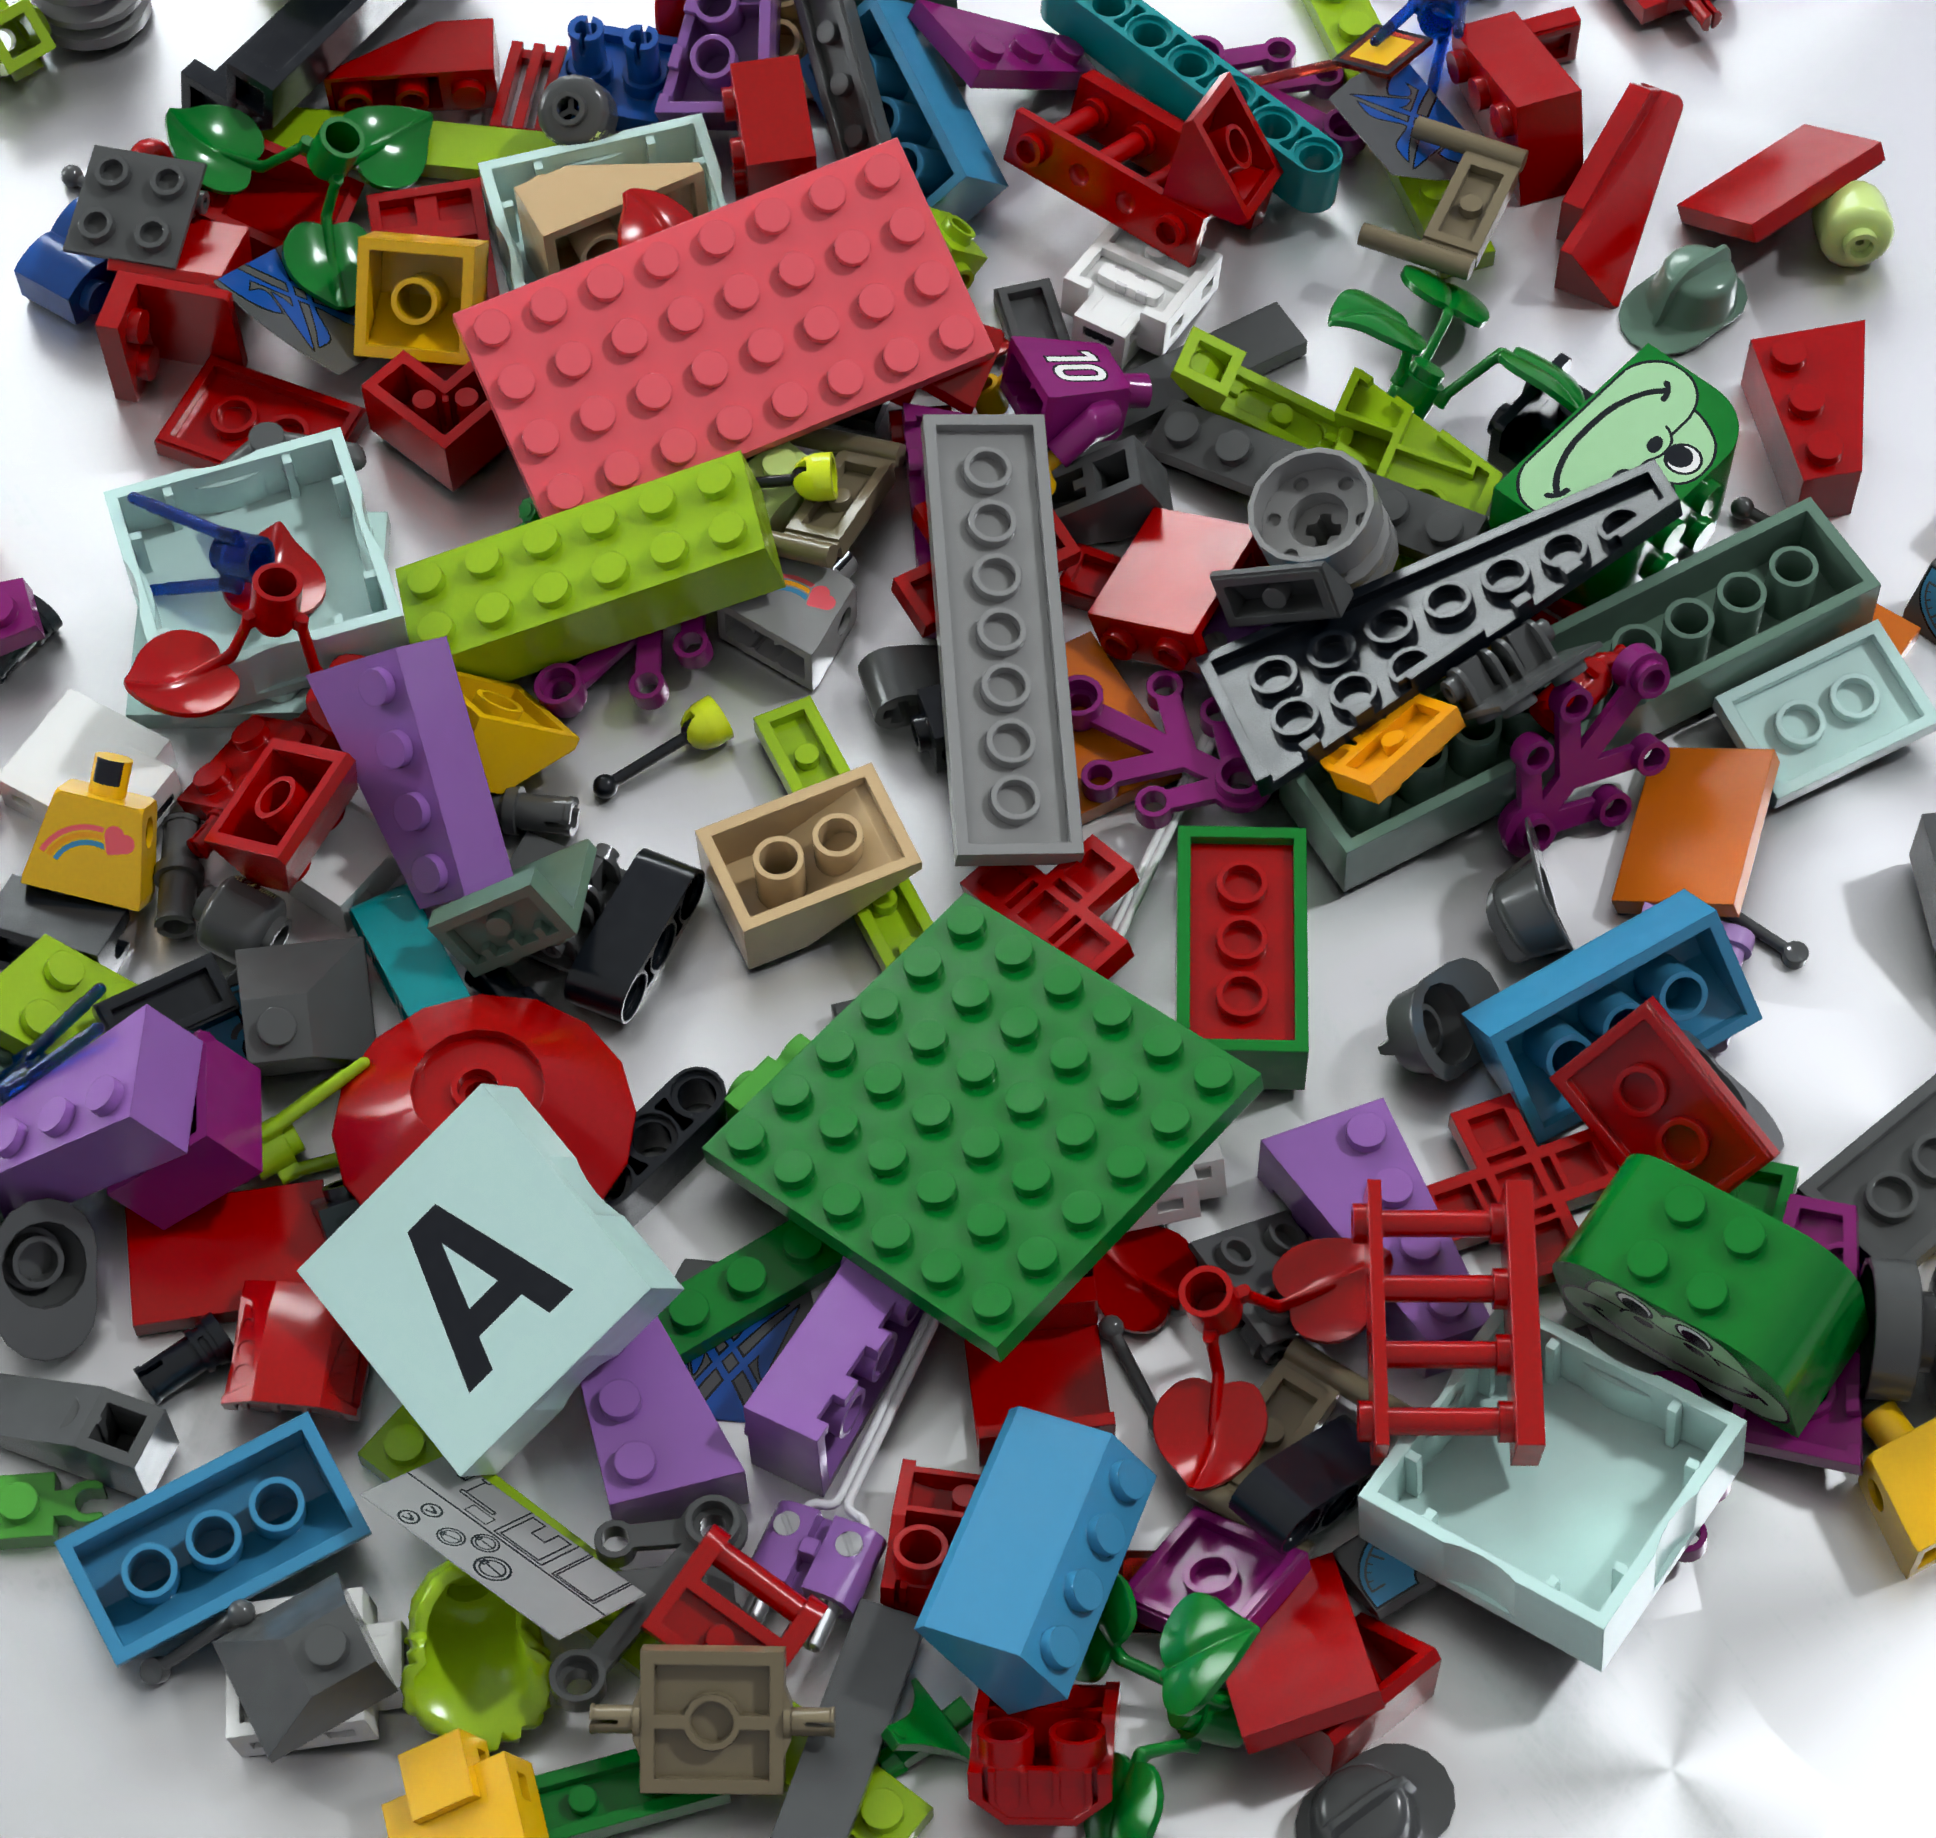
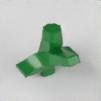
[877,1677,973,1778]

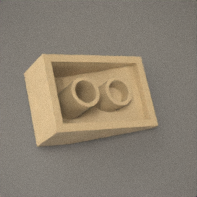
[514,162,709,280]
[695,763,922,969]

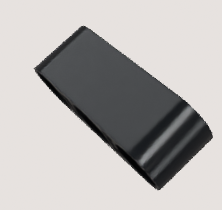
[564,848,705,1024]
[606,1066,728,1227]
[1229,1414,1390,1554]

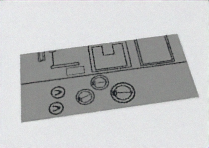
[359,1456,646,1641]

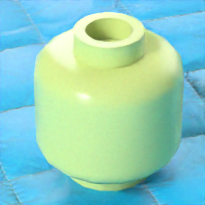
[1811,180,1895,267]

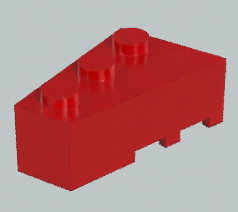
[1446,11,1583,207]
[1741,320,1865,518]

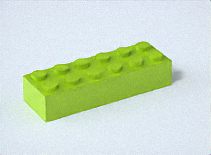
[395,450,786,682]

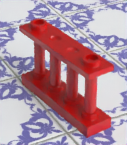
[1003,69,1274,268]
[1351,1179,1546,1466]

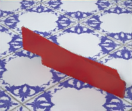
[1554,82,1684,309]

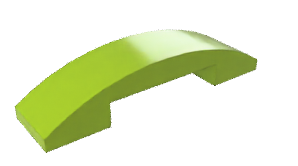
[1170,326,1389,474]

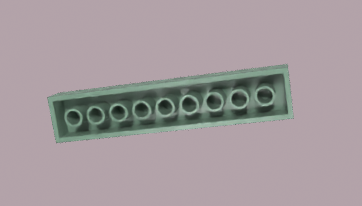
[1279,497,1881,892]

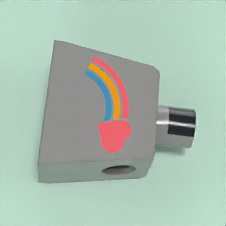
[717,550,858,691]

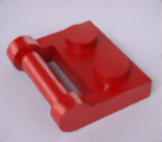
[640,1523,829,1668]

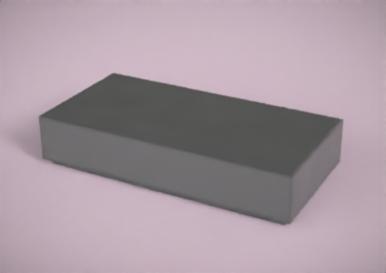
[993,278,1070,342]

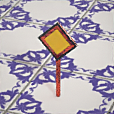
[1248,24,1433,86]

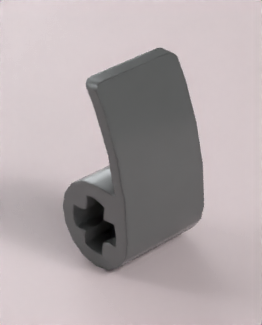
[858,645,940,729]

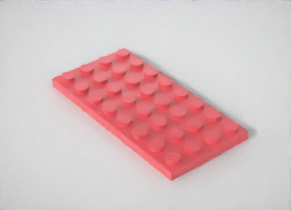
[452,137,995,519]

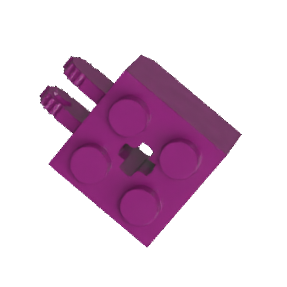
[107,1029,263,1230]

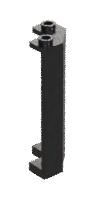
[181,0,406,131]

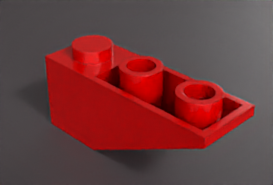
[324,18,500,112]

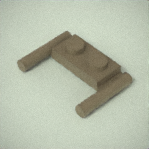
[1357,115,1529,281]
[772,427,906,568]
[1186,1337,1411,1560]

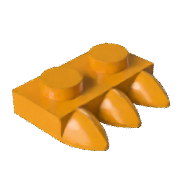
[1319,694,1466,804]

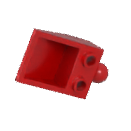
[130,138,365,260]

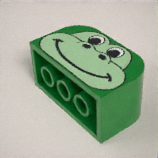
[1489,343,1739,607]
[1552,1153,1870,1438]

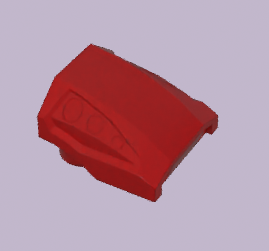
[221,1280,371,1422]
[880,1459,981,1617]
[967,1682,1121,1826]

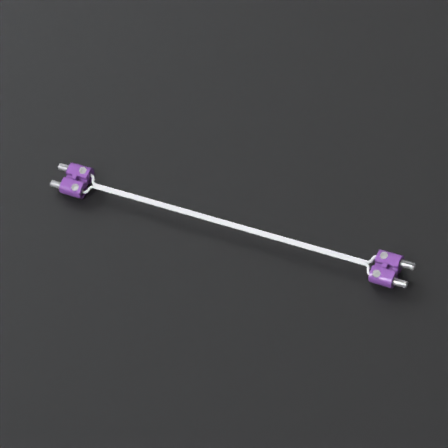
[742,604,1272,1653]

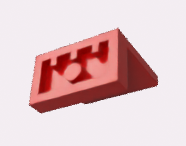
[95,270,248,403]

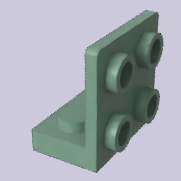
[427,839,597,978]

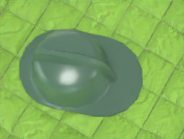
[1618,244,1748,356]

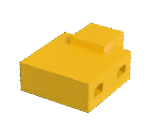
[381,1728,549,1838]

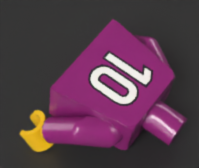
[975,336,1152,495]

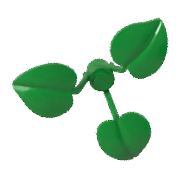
[165,105,434,311]
[1328,265,1586,420]
[1075,1573,1261,1838]

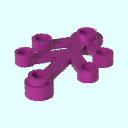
[1193,35,1366,160]
[534,615,714,719]
[1498,643,1670,858]
[1068,670,1271,829]

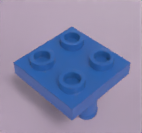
[558,15,678,131]

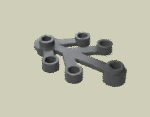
[549,1494,748,1713]

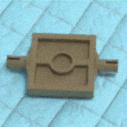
[589,1644,836,1795]

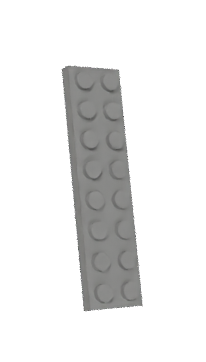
[921,414,1084,866]

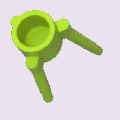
[259,1056,370,1185]

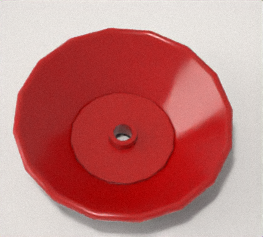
[331,994,637,1206]

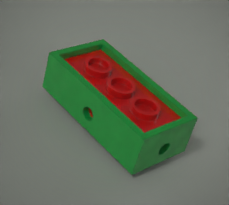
[1175,825,1309,1090]

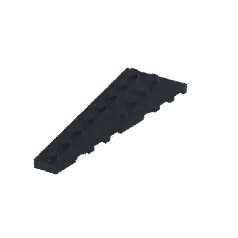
[1195,459,1683,798]

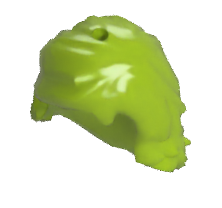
[400,1560,552,1753]

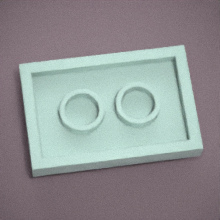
[1712,619,1936,809]

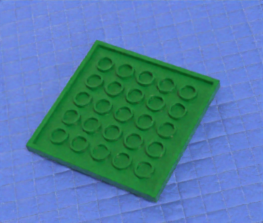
[702,892,1264,1363]

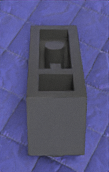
[1052,435,1173,545]

